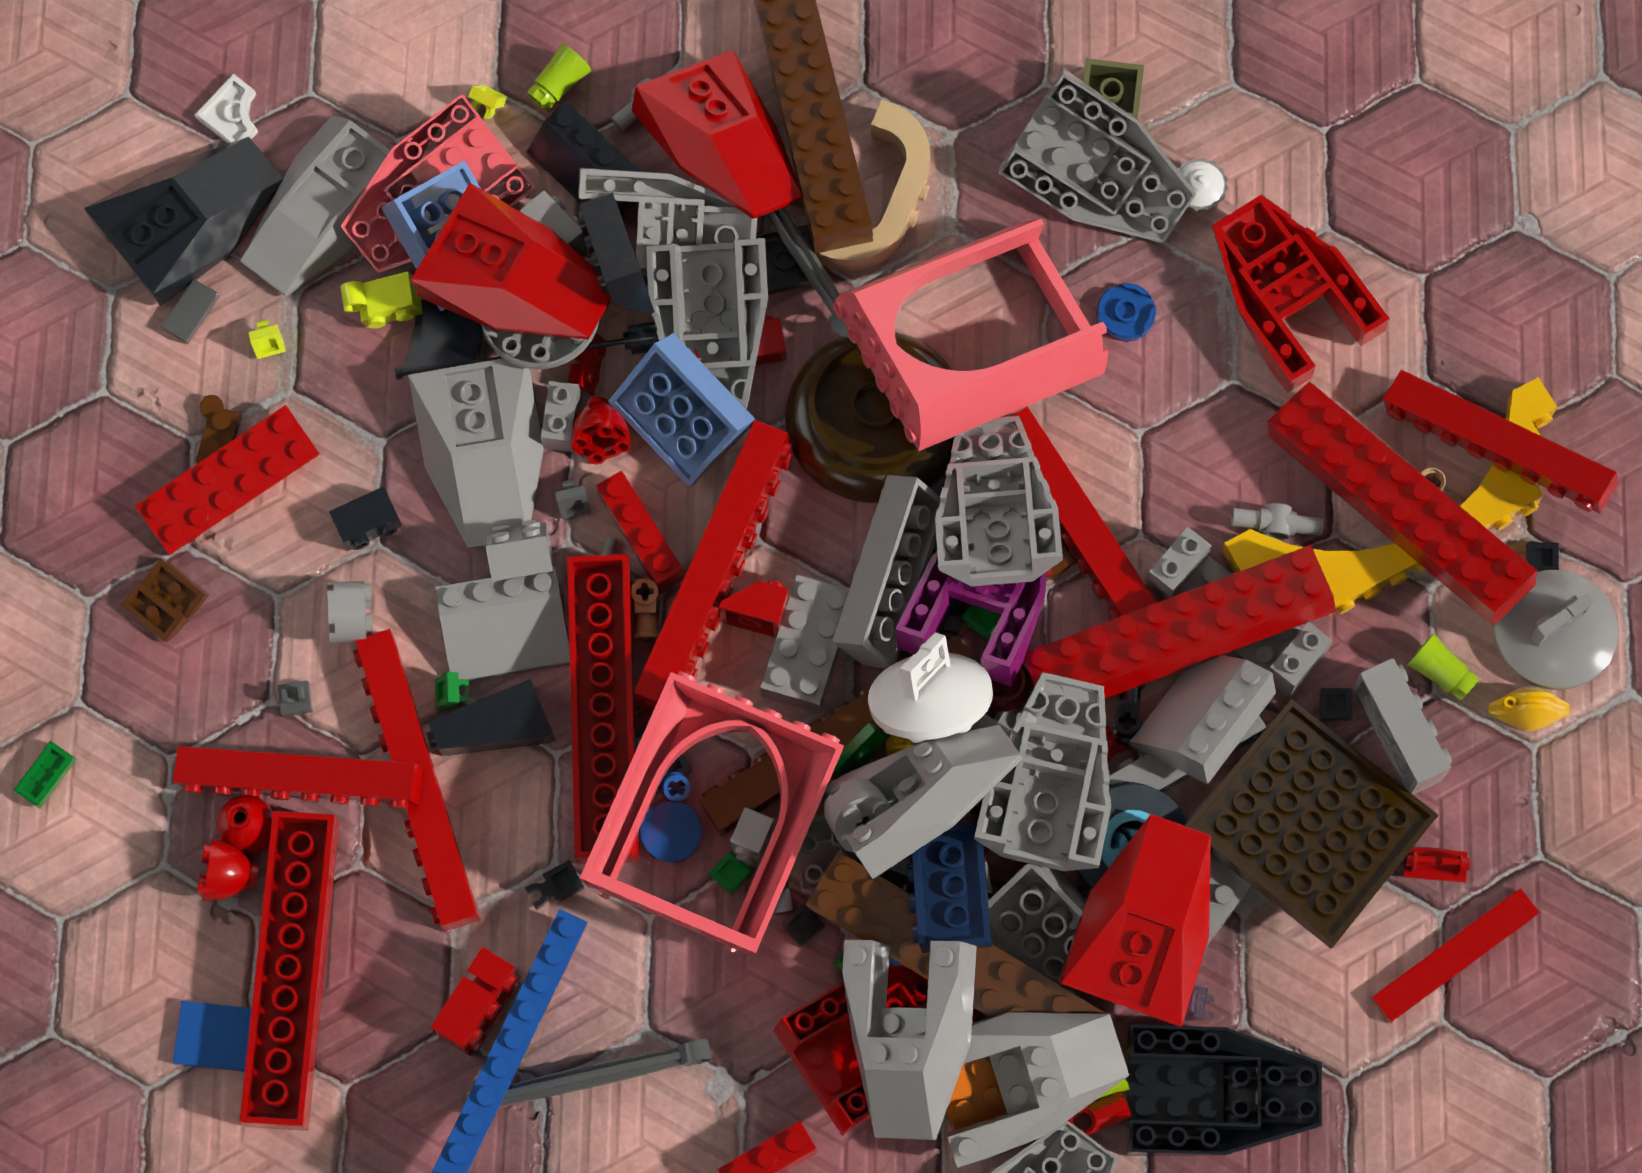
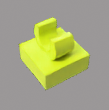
[468,84,508,119]
[248,319,286,359]

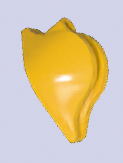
[1488,686,1570,731]

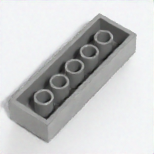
[832,475,940,669]

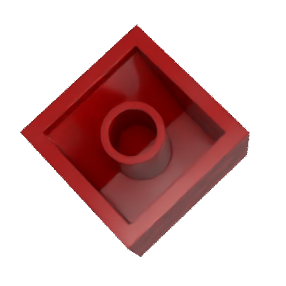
[719,580,789,638]

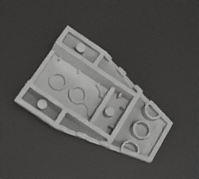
[646,238,768,410]
[935,416,1063,586]
[974,672,1111,871]

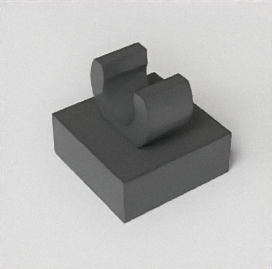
[555,479,591,519]
[277,680,313,717]

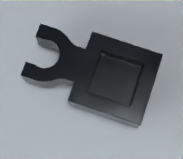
[525,860,585,910]

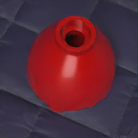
[571,396,631,465]
[216,796,273,856]
[197,839,259,901]

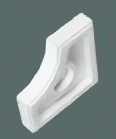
[195,74,258,144]

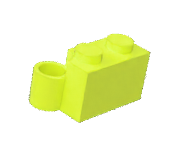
[340,271,423,329]

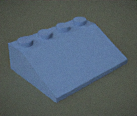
[381,160,481,311]
[608,333,756,487]

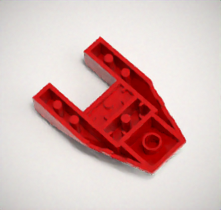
[1212,194,1390,393]

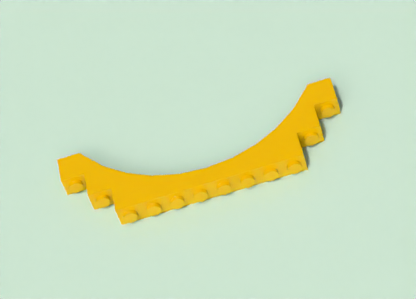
[1222,377,1557,616]

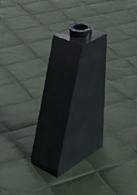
[426,679,556,756]

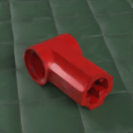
[1068,1092,1132,1137]

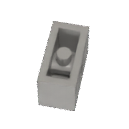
[541,381,582,452]
[730,807,775,866]

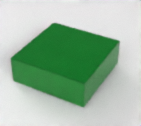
[708,851,752,896]

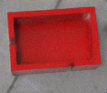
[431,946,521,1056]

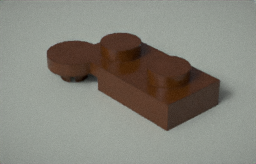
[195,395,242,464]

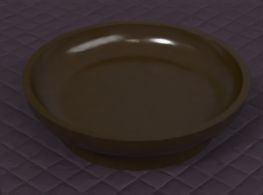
[785,332,955,503]

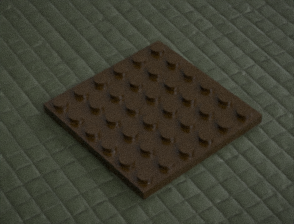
[1185,699,1438,949]

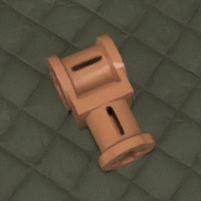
[631,578,660,642]

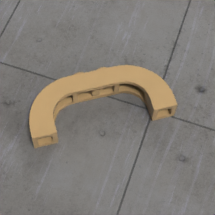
[818,99,930,271]

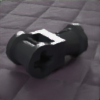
[1113,684,1145,743]

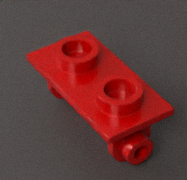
[567,333,606,396]
[1403,847,1470,883]

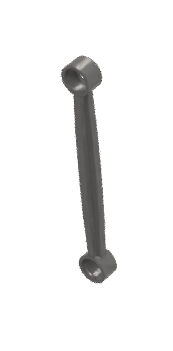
[766,207,849,338]
[462,1039,712,1106]

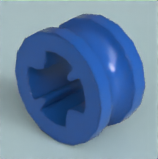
[661,772,691,802]

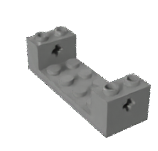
[1146,527,1333,698]

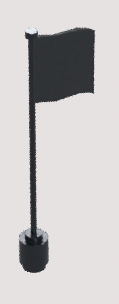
[395,299,659,380]

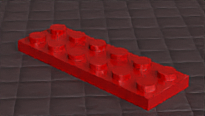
[135,405,320,555]

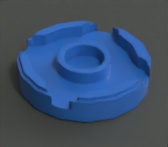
[1096,283,1156,342]
[640,801,702,863]

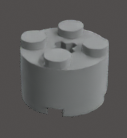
[327,581,372,643]
[824,779,891,852]

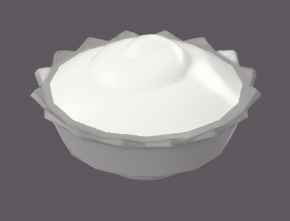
[1178,157,1229,211]

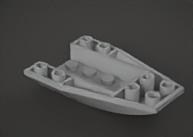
[240,115,390,297]

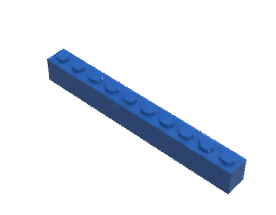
[431,909,588,1173]

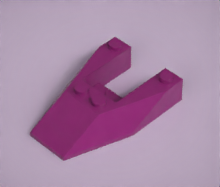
[895,552,1047,687]

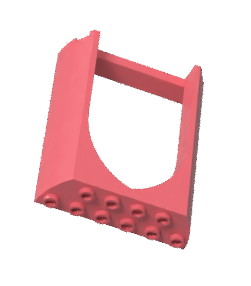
[833,218,1108,451]
[580,672,844,955]

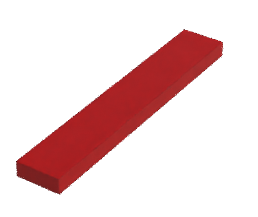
[1371,888,1540,1024]

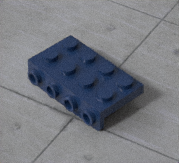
[907,822,992,953]

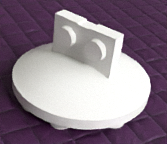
[868,633,993,743]

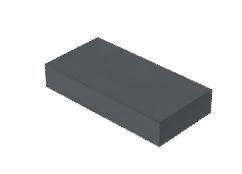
[161,279,220,344]

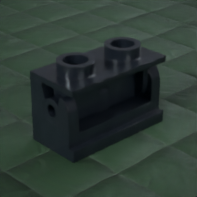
[329,486,402,551]

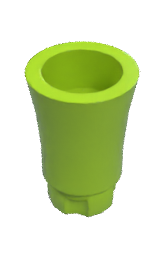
[527,43,592,112]
[1406,633,1479,701]

